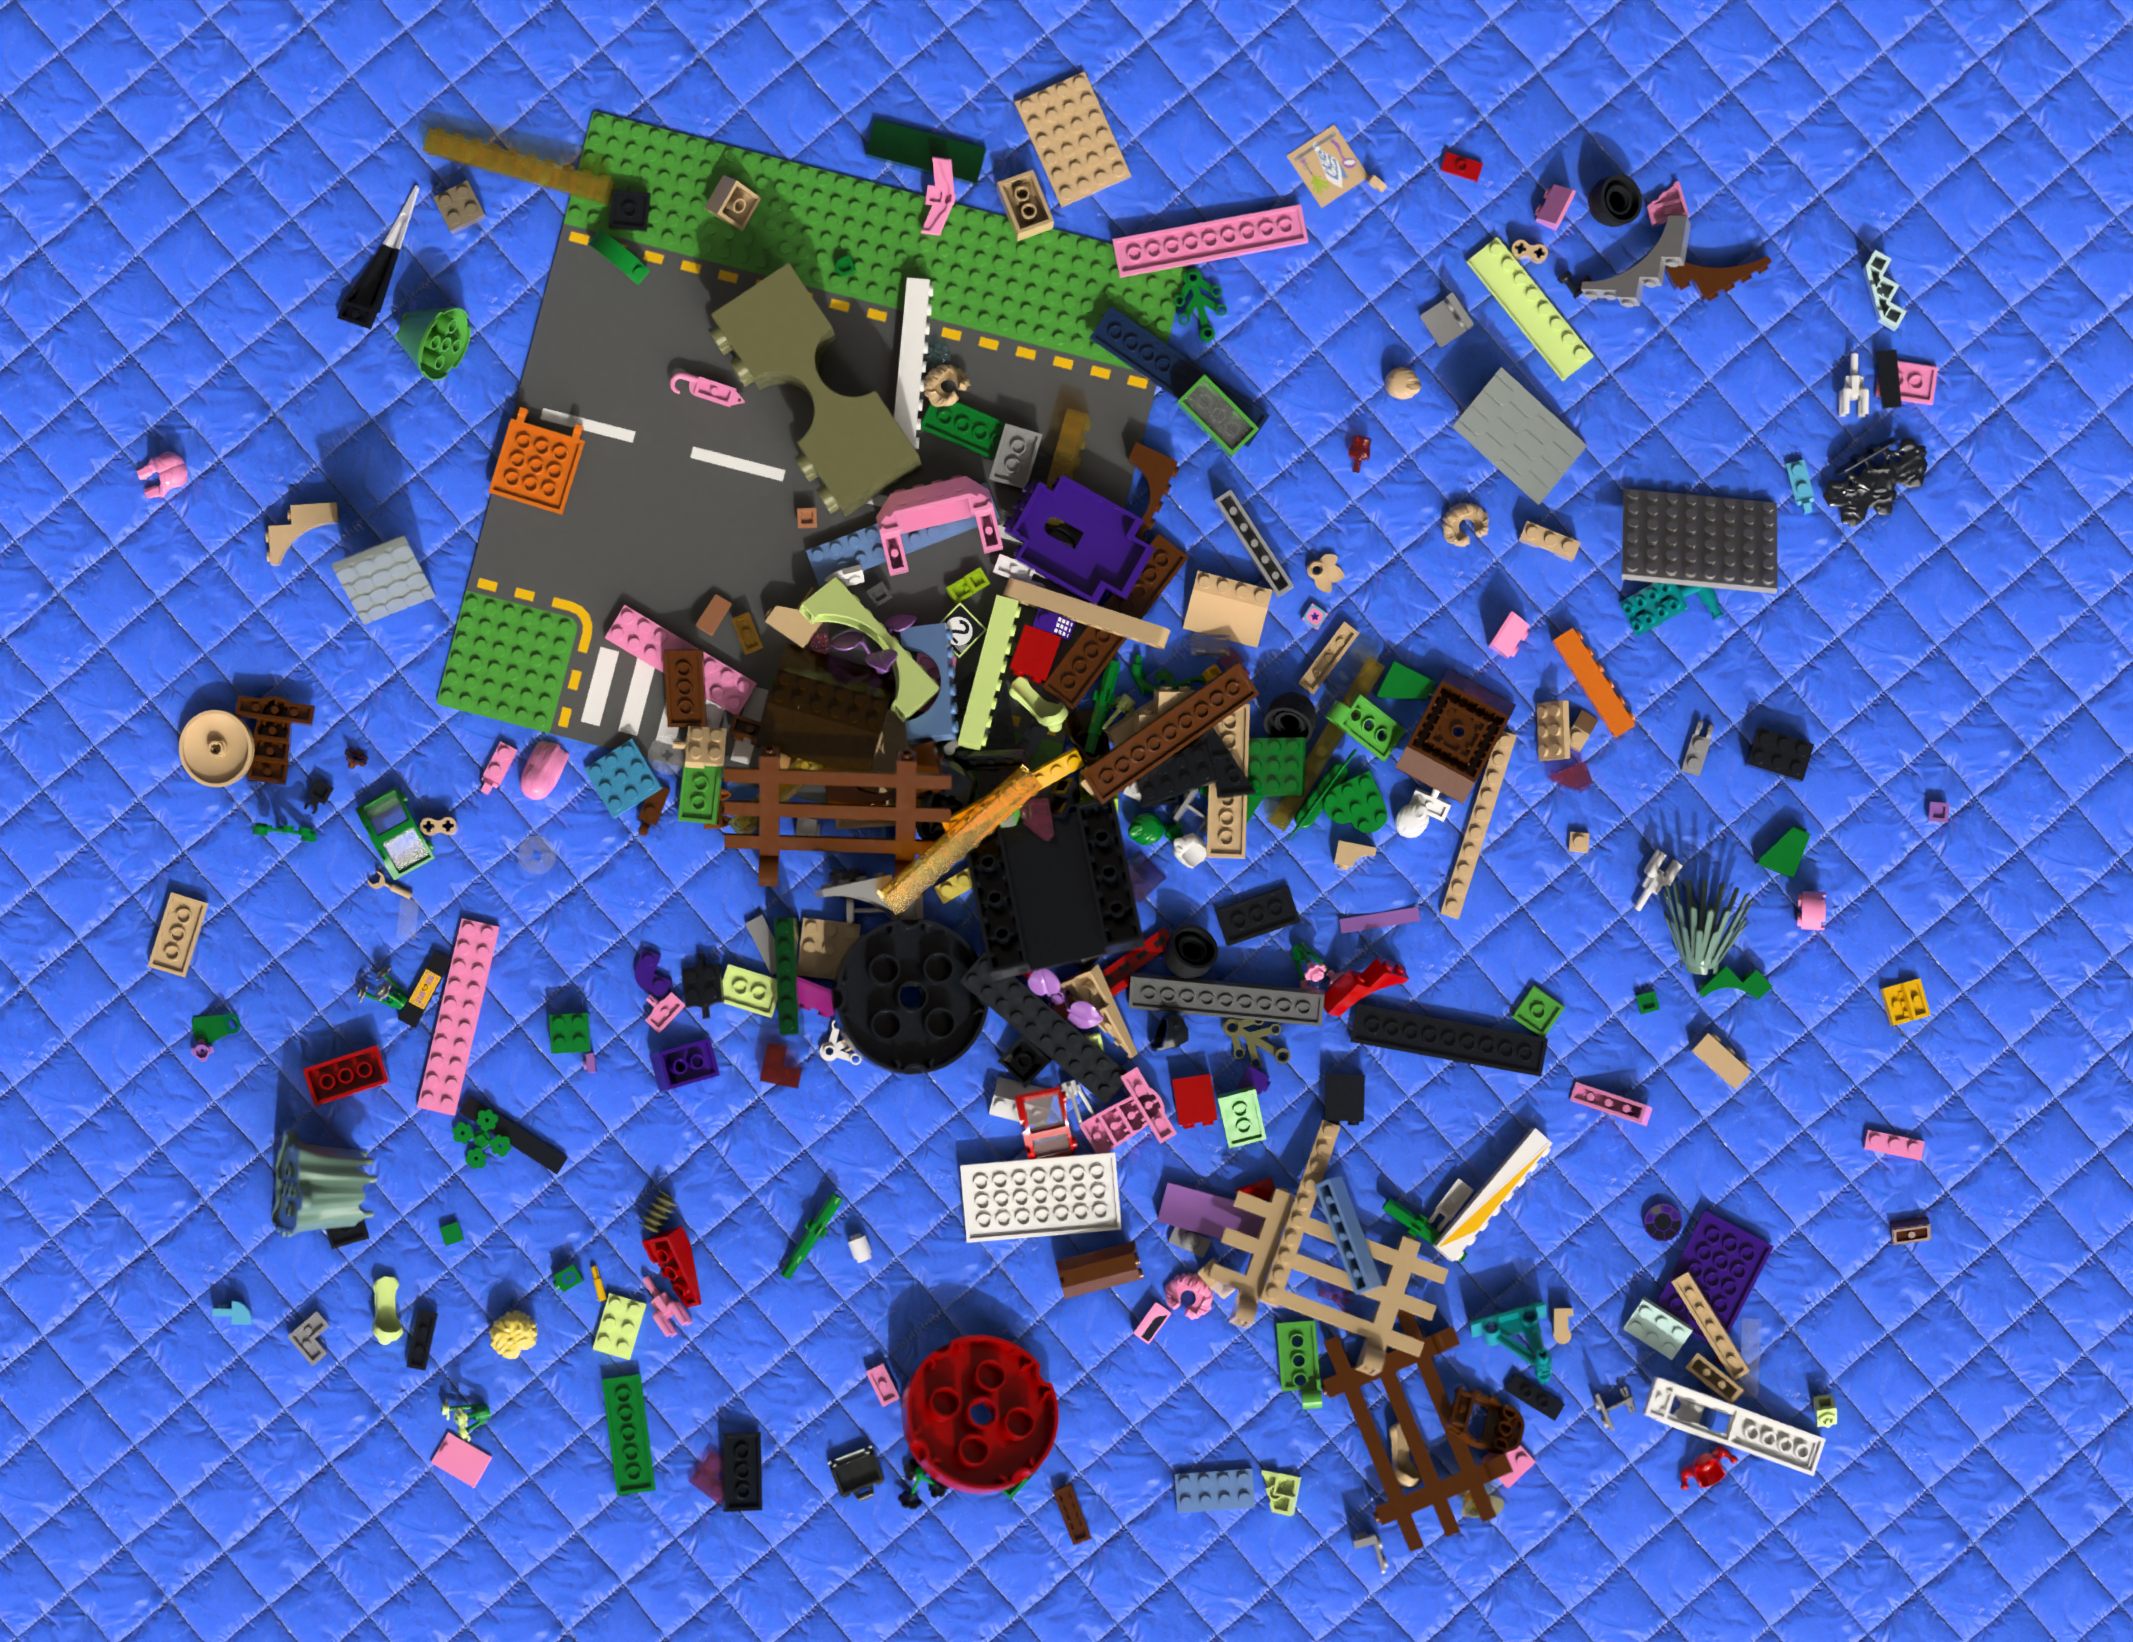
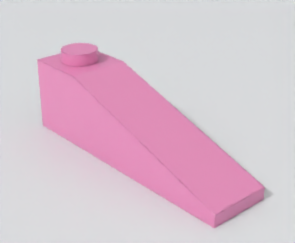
[1570,1082,1653,1126]

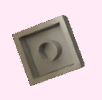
[433,180,487,235]

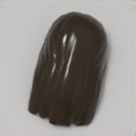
[1064,709,1110,766]

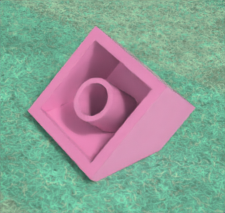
[1534,184,1576,231]
[1488,611,1530,659]

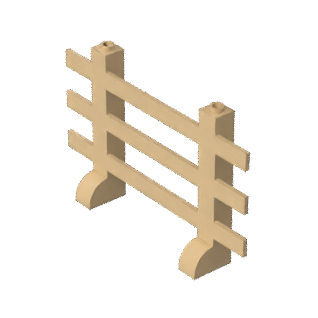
[1208,1188,1448,1376]

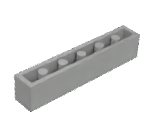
[1214,490,1294,599]

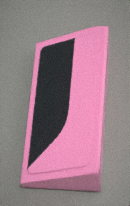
[1133,1302,1171,1344]

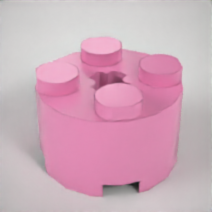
[1797,891,1826,930]

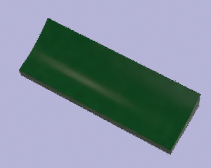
[865,119,987,186]

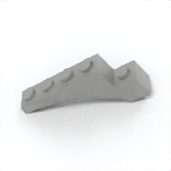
[814,872,918,921]

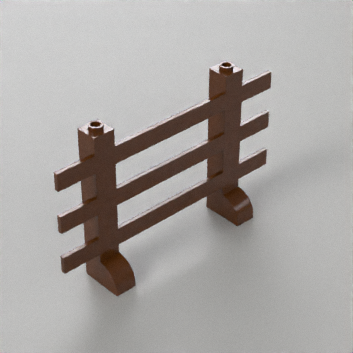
[724,745,951,891]
[1321,1310,1513,1552]

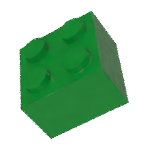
[549,1013,592,1054]

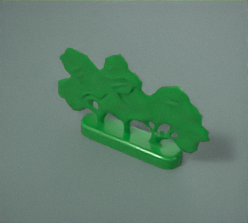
[1287,749,1357,841]

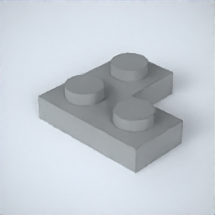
[287,1311,330,1366]

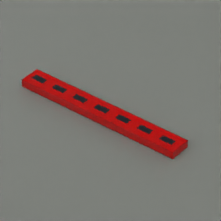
[1052,927,1171,1020]

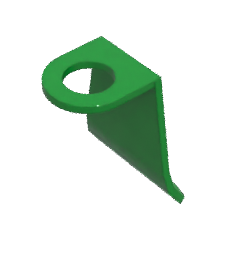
[192,1013,240,1045]

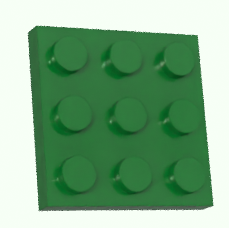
[1247,738,1306,797]

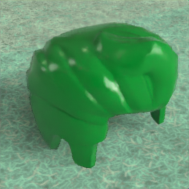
[1128,813,1164,845]

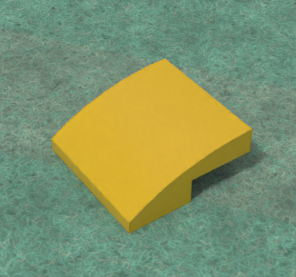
[1880,978,1931,1027]

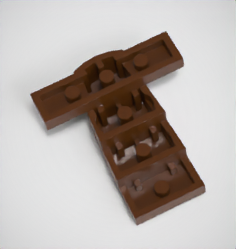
[235,695,315,785]

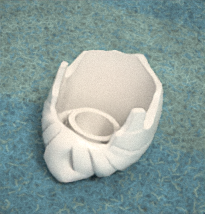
[1395,803,1429,838]
[1173,833,1207,868]

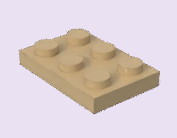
[1537,700,1570,761]

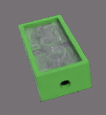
[1176,374,1259,458]

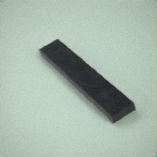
[459,1096,568,1175]

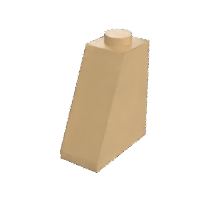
[765,606,823,649]
[1197,1257,1236,1299]

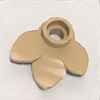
[1307,554,1345,593]

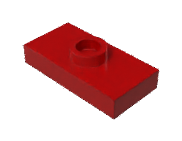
[1440,152,1483,183]
[1235,1176,1276,1200]

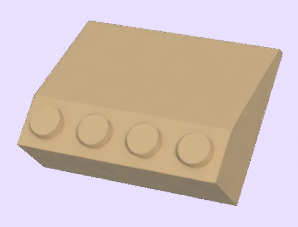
[1183,571,1272,648]

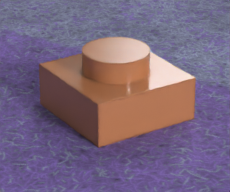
[797,508,817,529]

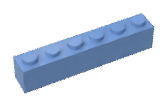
[1314,1176,1383,1295]

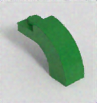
[588,230,650,285]

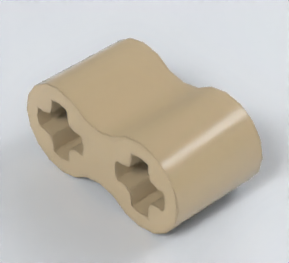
[1511,240,1548,264]
[420,817,458,836]

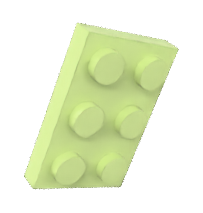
[723,964,778,1018]
[593,1293,647,1360]

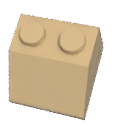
[704,175,761,231]

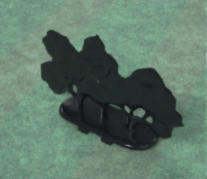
[1822,435,1928,527]

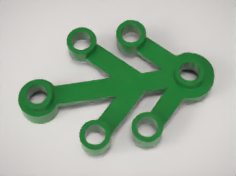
[1173,269,1227,342]
[251,822,317,842]

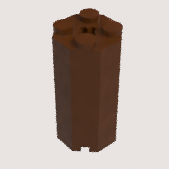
[1055,1241,1144,1299]

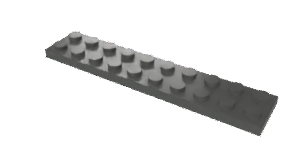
[1128,972,1325,1026]

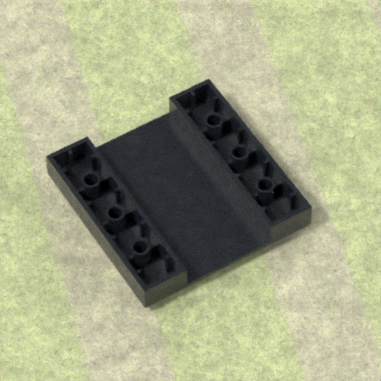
[962,797,1146,980]

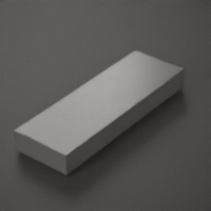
[745,915,777,975]

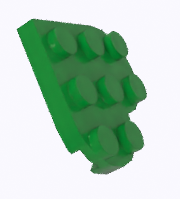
[1323,770,1387,833]

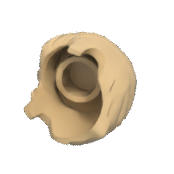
[1384,367,1421,400]

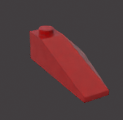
[642,1226,702,1308]

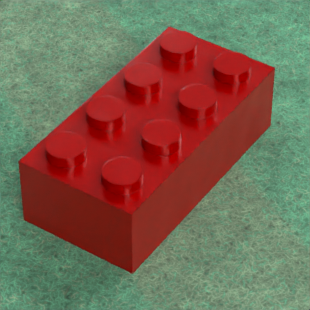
[303,1045,391,1106]

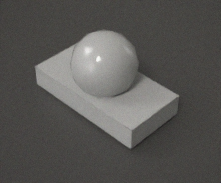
[1168,1227,1212,1258]

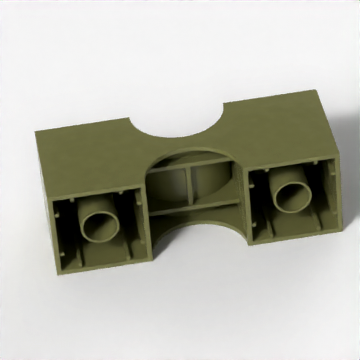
[708,263,922,517]

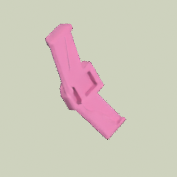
[921,156,956,236]

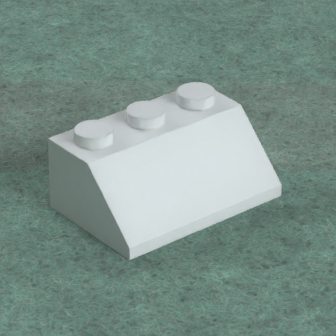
[989,1077,1053,1126]

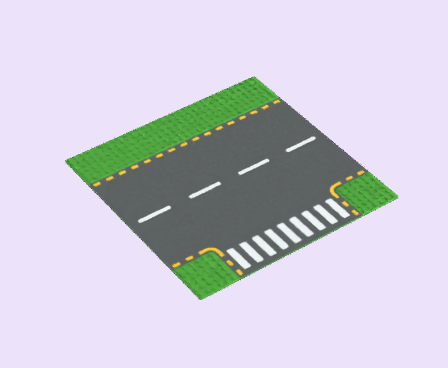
[437,112,1187,840]

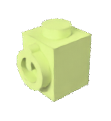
[1813,1394,1837,1428]

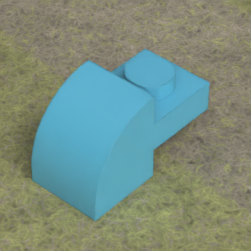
[212,1301,253,1325]

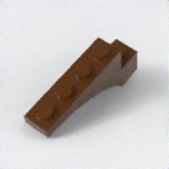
[1664,256,1772,302]

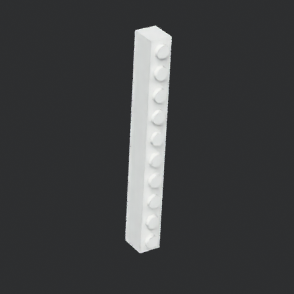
[894,277,934,473]

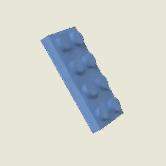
[1175,1468,1255,1513]

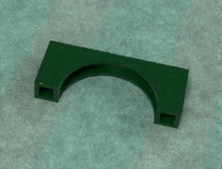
[774,917,805,1036]

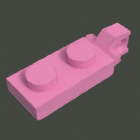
[481,741,518,795]

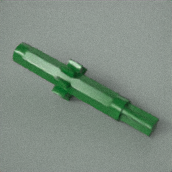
[1084,660,1121,755]
[780,1192,843,1280]
[1382,1197,1468,1262]

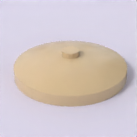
[179,710,255,787]

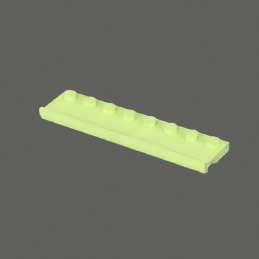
[1466,237,1594,382]

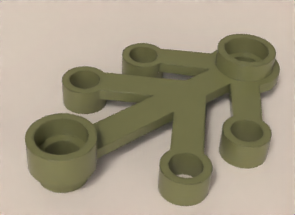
[1222,1018,1290,1069]

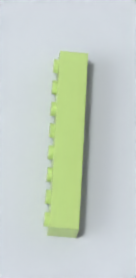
[958,595,1021,751]

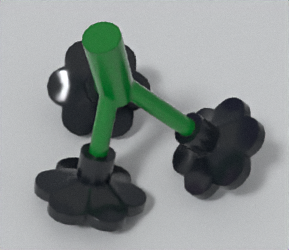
[898,1458,949,1510]

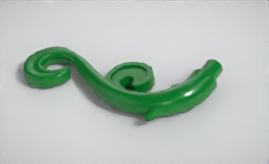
[1131,655,1207,696]

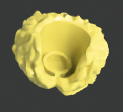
[489,1310,538,1359]

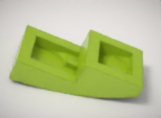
[946,567,990,605]

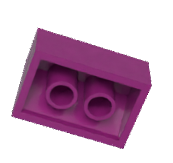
[797,976,834,1018]

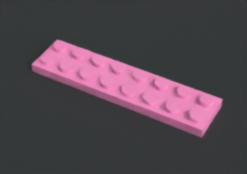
[605,605,757,715]

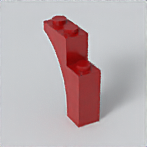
[1323,958,1409,1017]

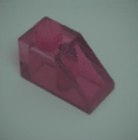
[1547,762,1593,793]
[1019,798,1054,841]

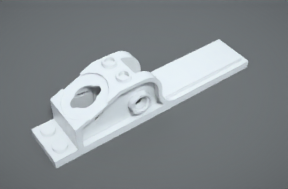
[1642,1377,1826,1476]

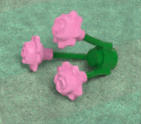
[1292,942,1346,990]

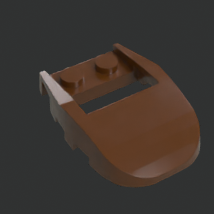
[1445,1385,1525,1454]

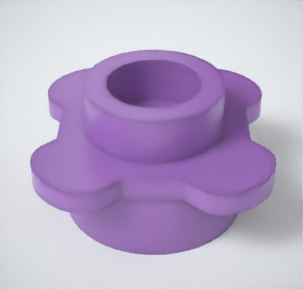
[191,1039,214,1062]

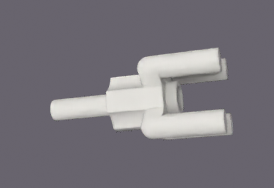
[1838,353,1869,417]
[1633,849,1683,911]

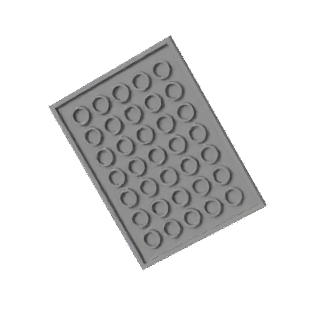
[1621,488,1778,594]

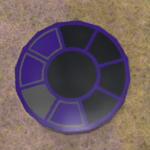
[1643,1203,1682,1241]

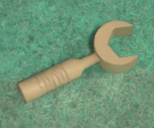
[368,871,413,899]

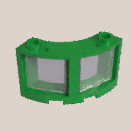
[355,787,435,880]

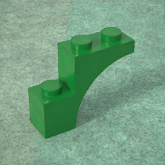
[1697,966,1773,1000]

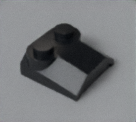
[998,1035,1052,1088]

